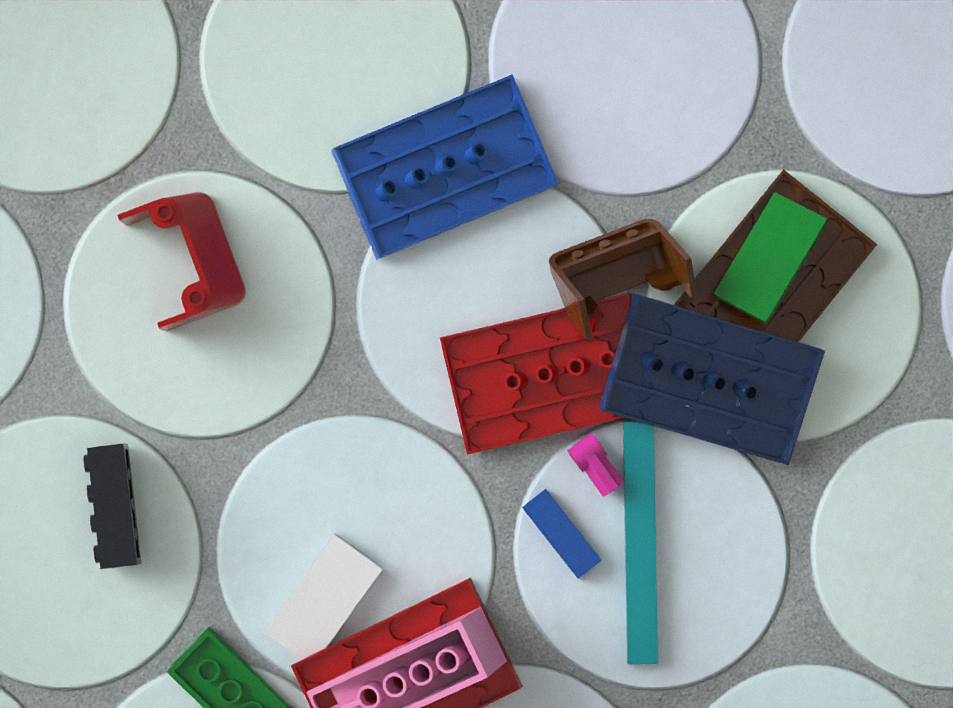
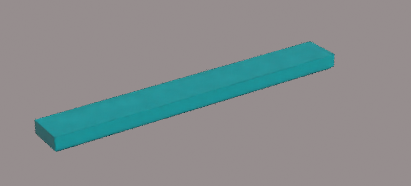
[623,422,658,664]

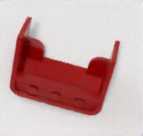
[117,192,246,332]

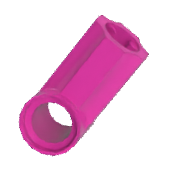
[567,433,624,497]

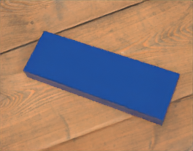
[522,489,601,579]

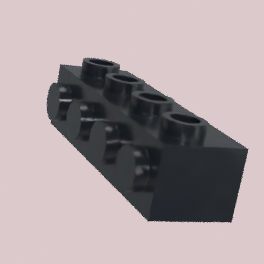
[83,443,142,569]

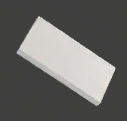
[263,533,383,660]

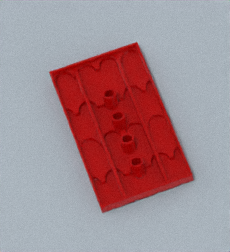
[440,293,633,455]

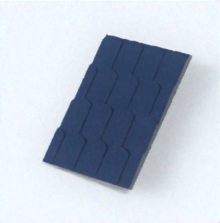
[598,293,825,465]

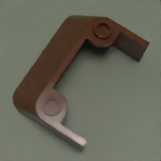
[549,219,698,341]

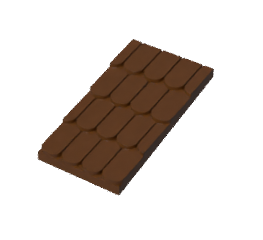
[674,169,877,342]

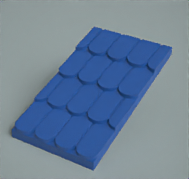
[331,74,558,260]

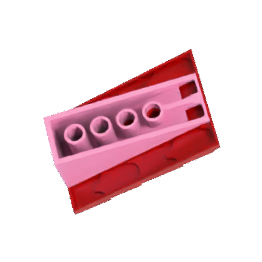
[291,577,523,708]

